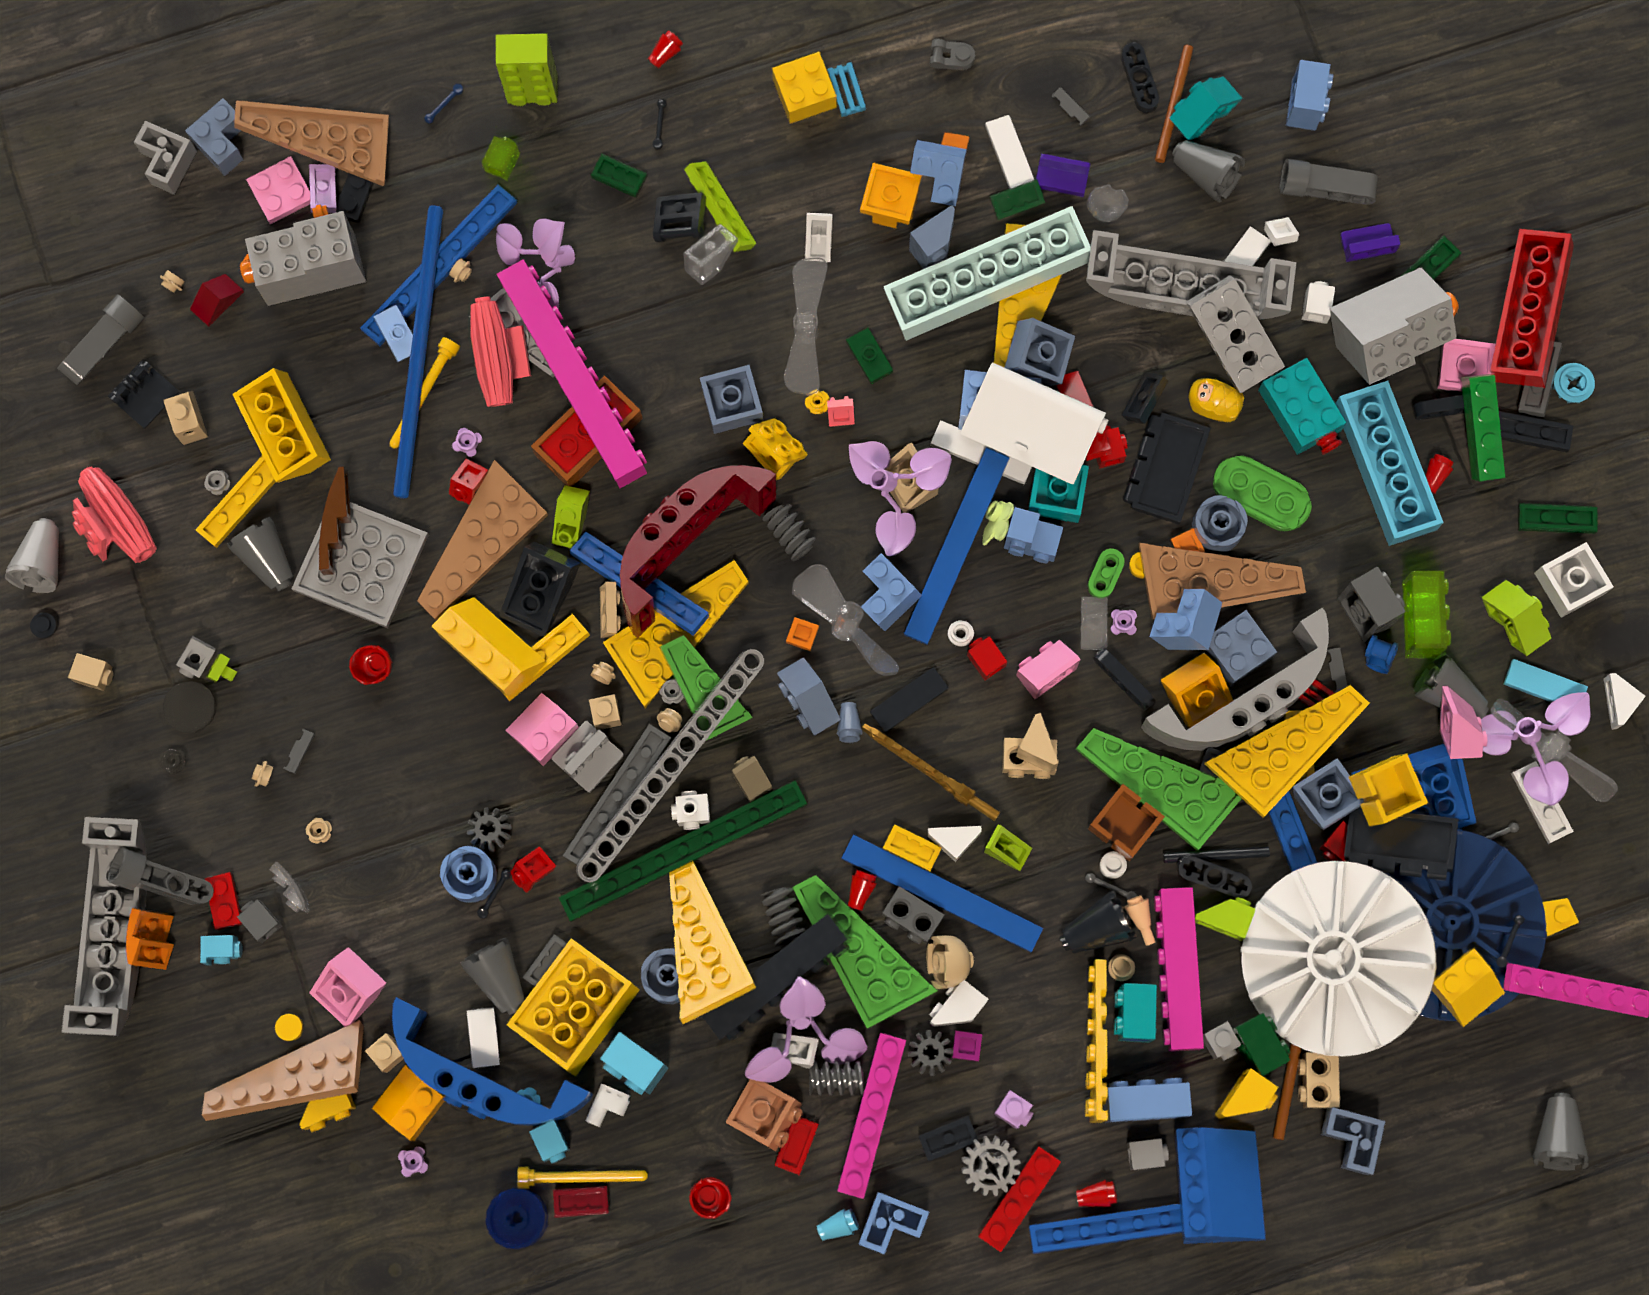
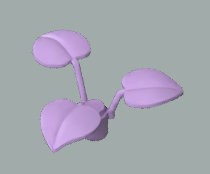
[496,219,575,308]
[849,441,952,556]
[1481,692,1591,806]
[745,977,868,1082]

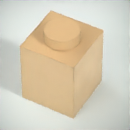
[68,653,113,691]
[589,694,622,730]
[365,1033,404,1073]

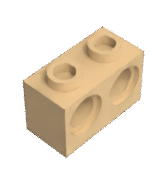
[1002,738,1057,779]
[1298,1053,1340,1108]

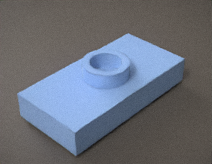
[373,305,413,362]

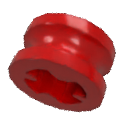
[1316,431,1343,454]

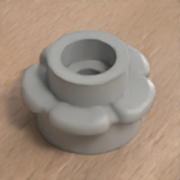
[205,470,230,495]
[659,679,684,704]

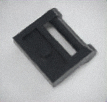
[653,192,706,242]

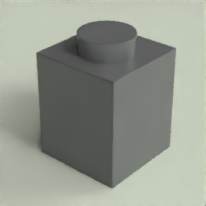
[237,899,282,943]

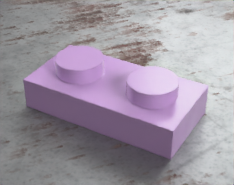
[309,164,336,213]

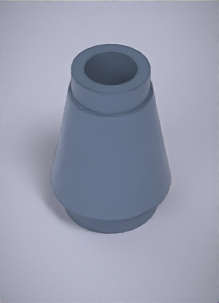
[837,702,863,743]

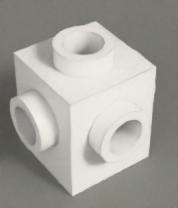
[671,791,710,830]

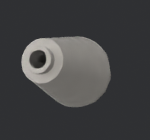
[5,518,59,593]

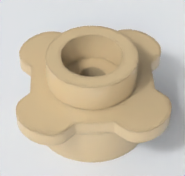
[252,761,273,787]

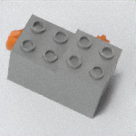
[240,204,366,306]
[1329,268,1459,385]

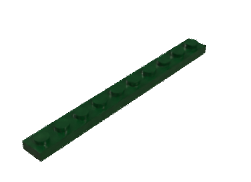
[559,780,807,922]

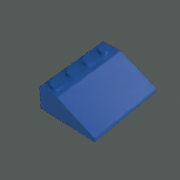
[1351,744,1476,829]
[1174,1128,1266,1244]

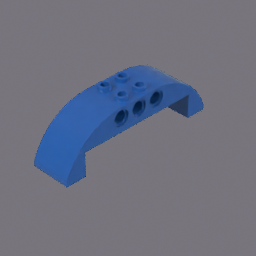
[392,998,594,1126]

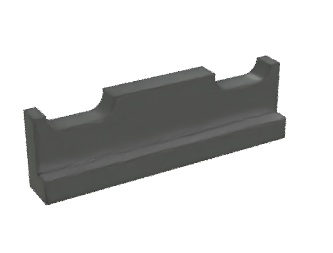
[1052,87,1090,126]
[1327,648,1348,693]
[283,729,315,774]

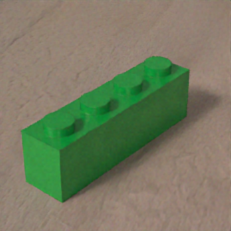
[1461,374,1505,481]

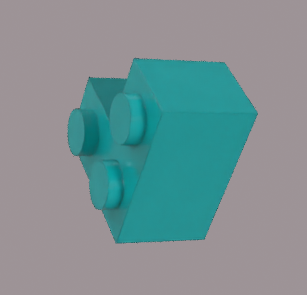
[1169,76,1243,140]

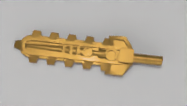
[862,724,1000,821]

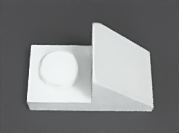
[771,1033,818,1068]

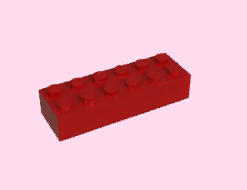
[1490,229,1574,388]

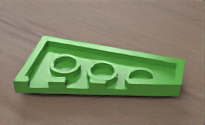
[659,635,753,741]

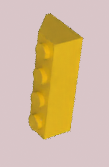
[232,368,331,483]
[432,597,547,700]

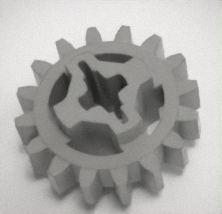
[961,1136,1020,1196]

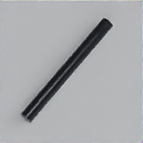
[1163,846,1270,863]

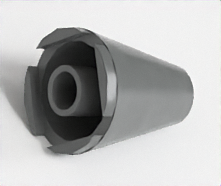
[1172,140,1245,203]
[226,517,293,592]
[1413,653,1489,719]
[460,937,525,1015]
[1533,1093,1589,1171]

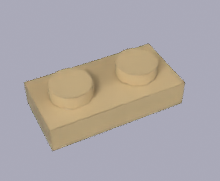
[600,582,621,638]

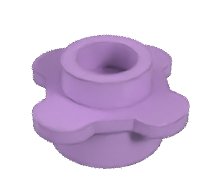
[452,428,482,457]
[1111,609,1137,635]
[398,1147,428,1177]

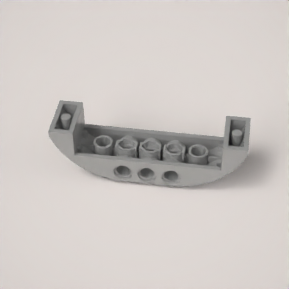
[1086,230,1296,320]
[1141,608,1329,751]
[62,817,147,1036]

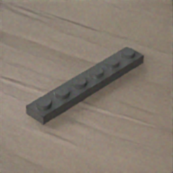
[563,724,672,871]

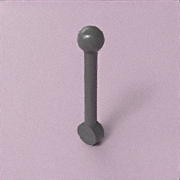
[1486,822,1519,840]
[1085,873,1137,900]

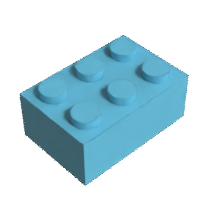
[600,1032,668,1095]

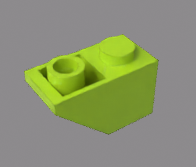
[552,485,590,548]

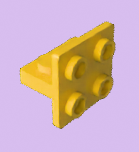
[743,418,808,480]

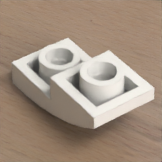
[467,1007,500,1068]

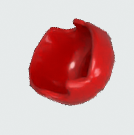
[349,645,392,685]
[689,1177,732,1219]

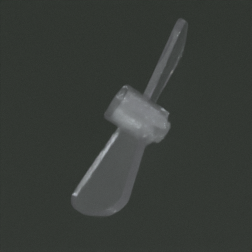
[784,257,827,396]
[792,564,899,676]
[1491,699,1618,802]

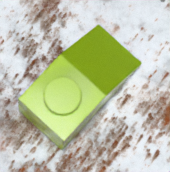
[1195,897,1256,941]

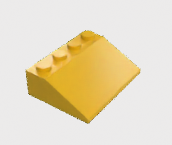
[507,939,640,1076]

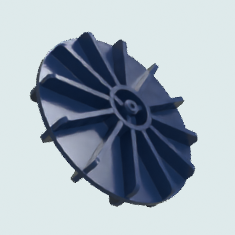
[1370,830,1547,1021]

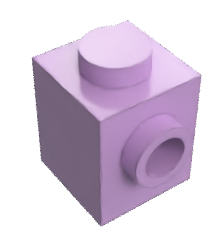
[994,1090,1034,1129]

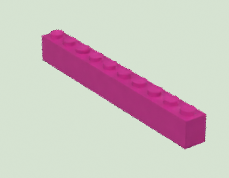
[497,260,647,488]

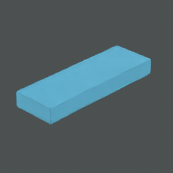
[1503,659,1588,702]

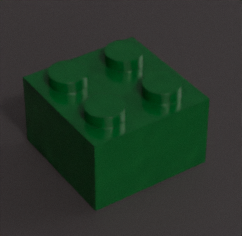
[1233,1013,1291,1076]

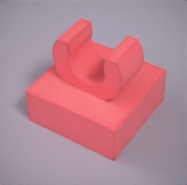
[827,396,854,426]

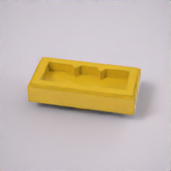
[883,824,942,872]

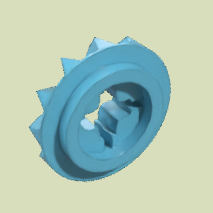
[1553,363,1595,404]

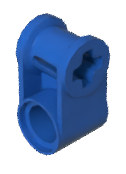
[1365,634,1399,674]

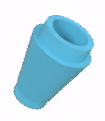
[817,1209,859,1241]

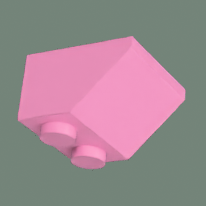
[1016,640,1081,699]
[1440,686,1487,759]
[505,693,579,766]
[309,947,386,1027]

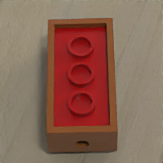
[531,375,643,487]

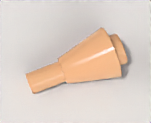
[1123,895,1156,945]

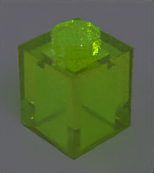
[482,136,520,181]

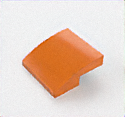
[126,908,174,970]

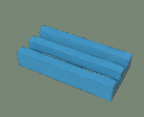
[827,62,866,117]

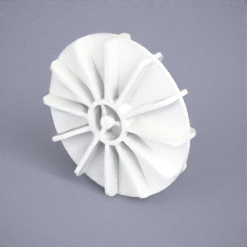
[1241,861,1436,1056]

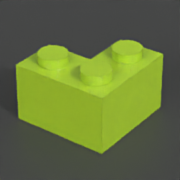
[1482,580,1551,656]

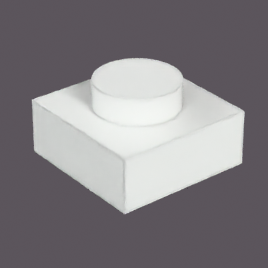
[1264,217,1299,246]

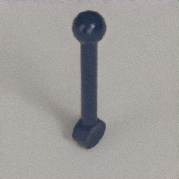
[424,84,463,124]

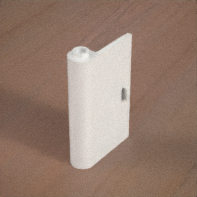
[960,362,1109,485]

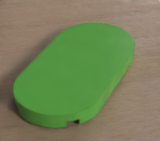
[1213,456,1312,531]

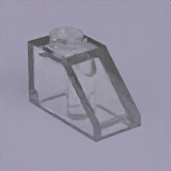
[683,224,738,285]

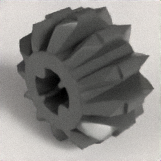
[467,807,512,852]
[908,1030,953,1076]

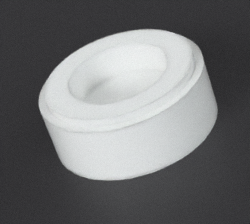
[1100,852,1127,879]

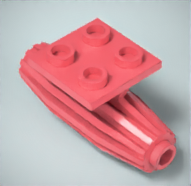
[470,297,531,407]
[72,467,157,563]

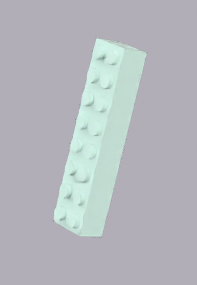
[883,206,1091,340]

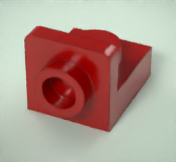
[449,459,488,505]
[511,846,556,892]

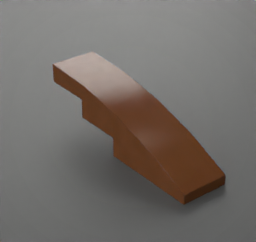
[319,466,351,576]

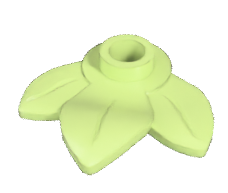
[982,500,1014,546]

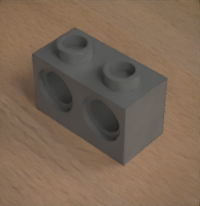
[882,886,944,945]

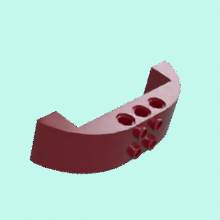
[620,465,776,638]

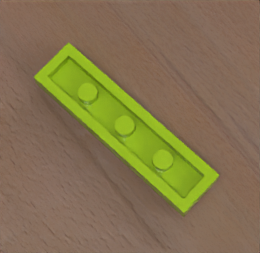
[684,162,756,252]

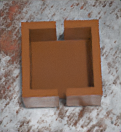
[1088,784,1165,862]

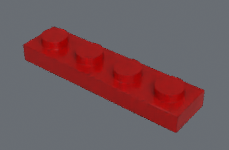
[978,1146,1061,1252]

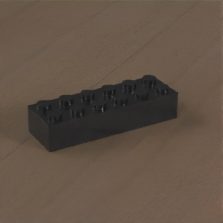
[701,914,852,1041]

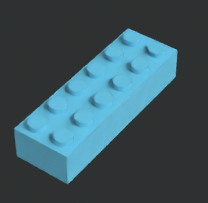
[1335,381,1443,546]

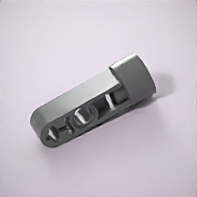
[1280,159,1378,205]
[57,294,145,385]
[108,847,213,905]

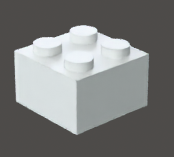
[1534,542,1613,618]

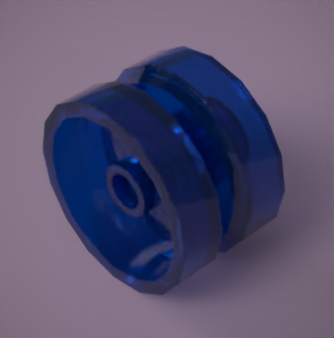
[486,1188,549,1249]

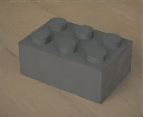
[1337,567,1406,643]

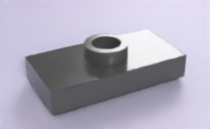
[523,934,567,986]

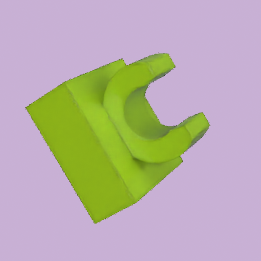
[206,654,237,682]

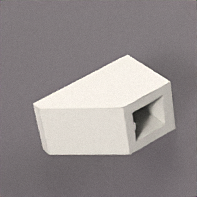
[929,980,988,1027]

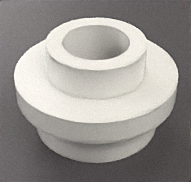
[948,620,974,647]

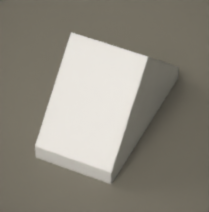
[805,213,832,262]
[1603,673,1645,730]
[928,826,981,862]

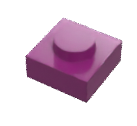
[952,1031,982,1062]

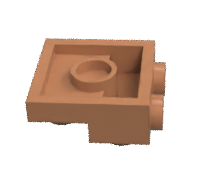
[726,1079,802,1151]

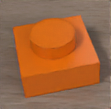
[1170,528,1205,552]
[786,617,819,651]

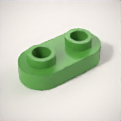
[1088,549,1124,599]

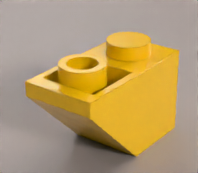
[300,1094,356,1132]

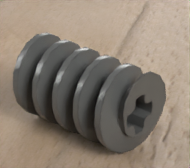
[762,504,816,561]
[760,887,806,946]
[809,1061,863,1096]

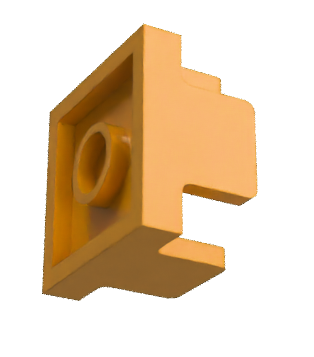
[860,163,922,228]

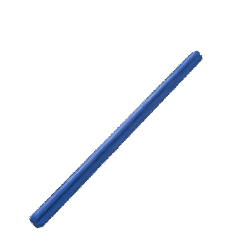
[393,206,443,498]

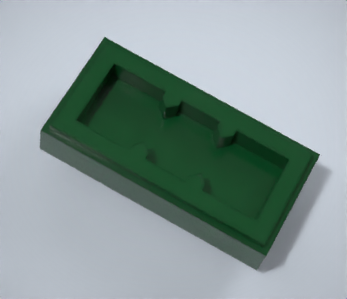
[591,154,647,198]
[989,179,1045,220]
[846,328,893,384]

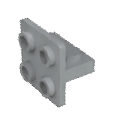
[552,721,624,793]

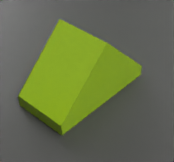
[984,825,1032,871]

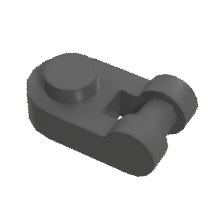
[930,39,975,70]

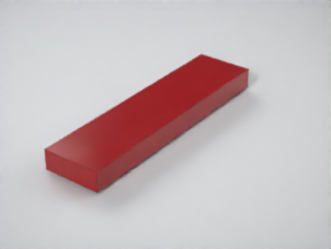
[1055,371,1111,461]

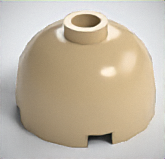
[926,936,974,989]

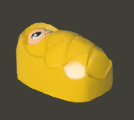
[1188,378,1244,422]

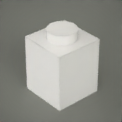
[1302,281,1335,324]

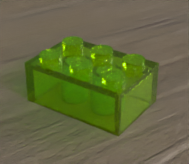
[1402,571,1451,658]

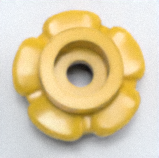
[805,390,830,414]

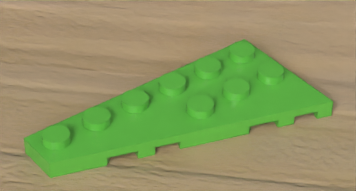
[1076,728,1242,851]
[792,875,937,1029]

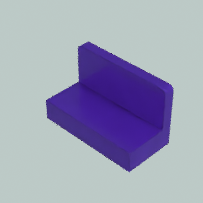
[1036,154,1090,197]
[1340,223,1400,262]

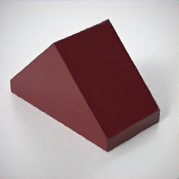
[190,274,244,327]

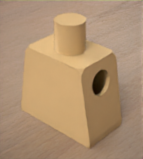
[164,391,208,445]

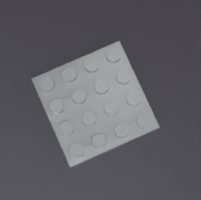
[291,502,429,628]

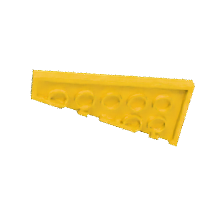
[1205,685,1370,818]
[669,861,756,1024]
[1085,959,1108,1123]

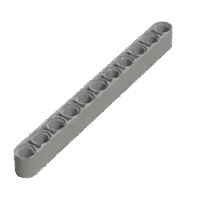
[576,649,764,882]

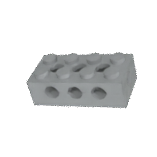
[1186,275,1285,393]

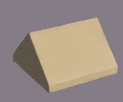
[885,443,939,513]
[1016,713,1059,773]

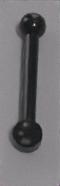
[653,99,667,150]
[477,869,511,919]
[1496,915,1524,968]

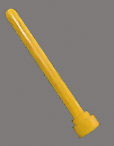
[390,337,460,448]
[518,1167,648,1189]

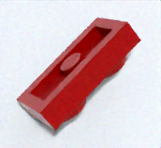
[204,872,242,931]

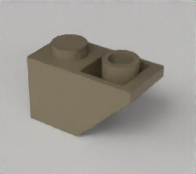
[732,756,773,803]

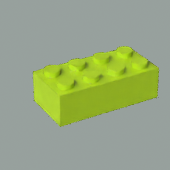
[496,34,557,106]

